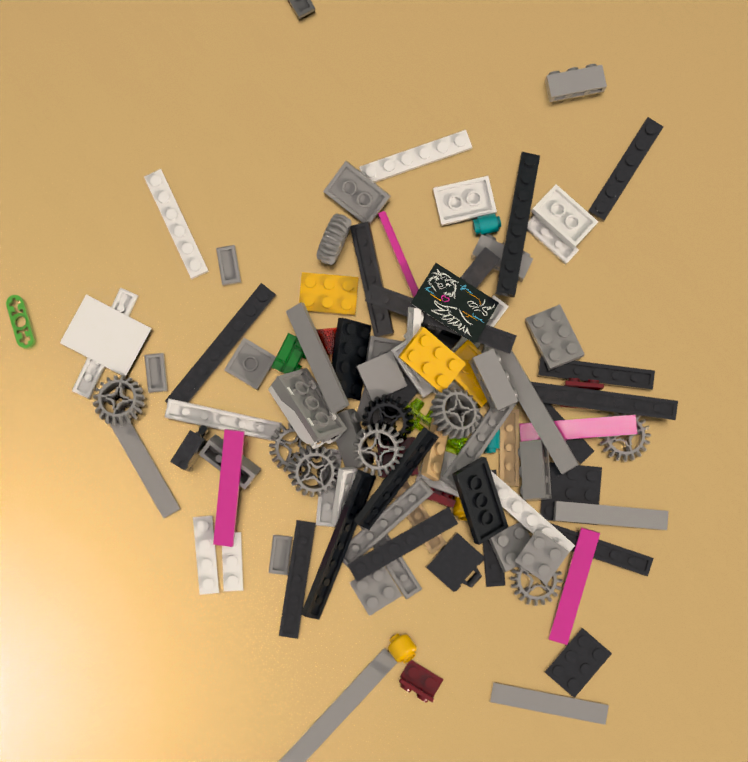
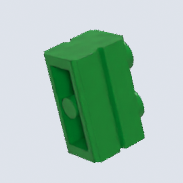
[271,333,306,374]

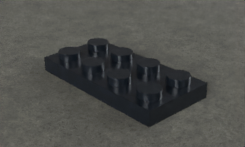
[331,318,371,400]
[452,457,508,545]

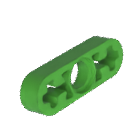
[6,295,35,349]

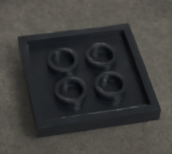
[540,462,602,525]

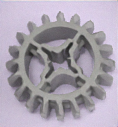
[316,213,351,265]
[93,375,145,426]
[429,387,480,439]
[598,412,651,462]
[269,422,320,473]
[352,423,405,476]
[287,445,340,497]
[510,563,563,606]

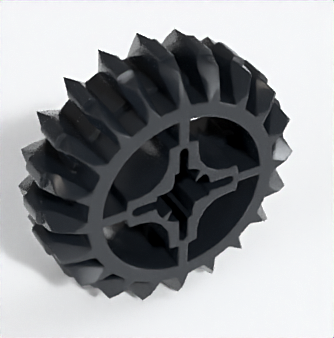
[362,394,414,446]

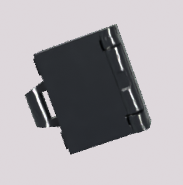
[170,425,209,472]
[425,532,485,592]

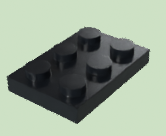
[544,627,612,698]

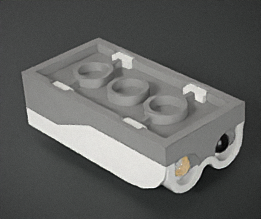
[268,368,347,449]

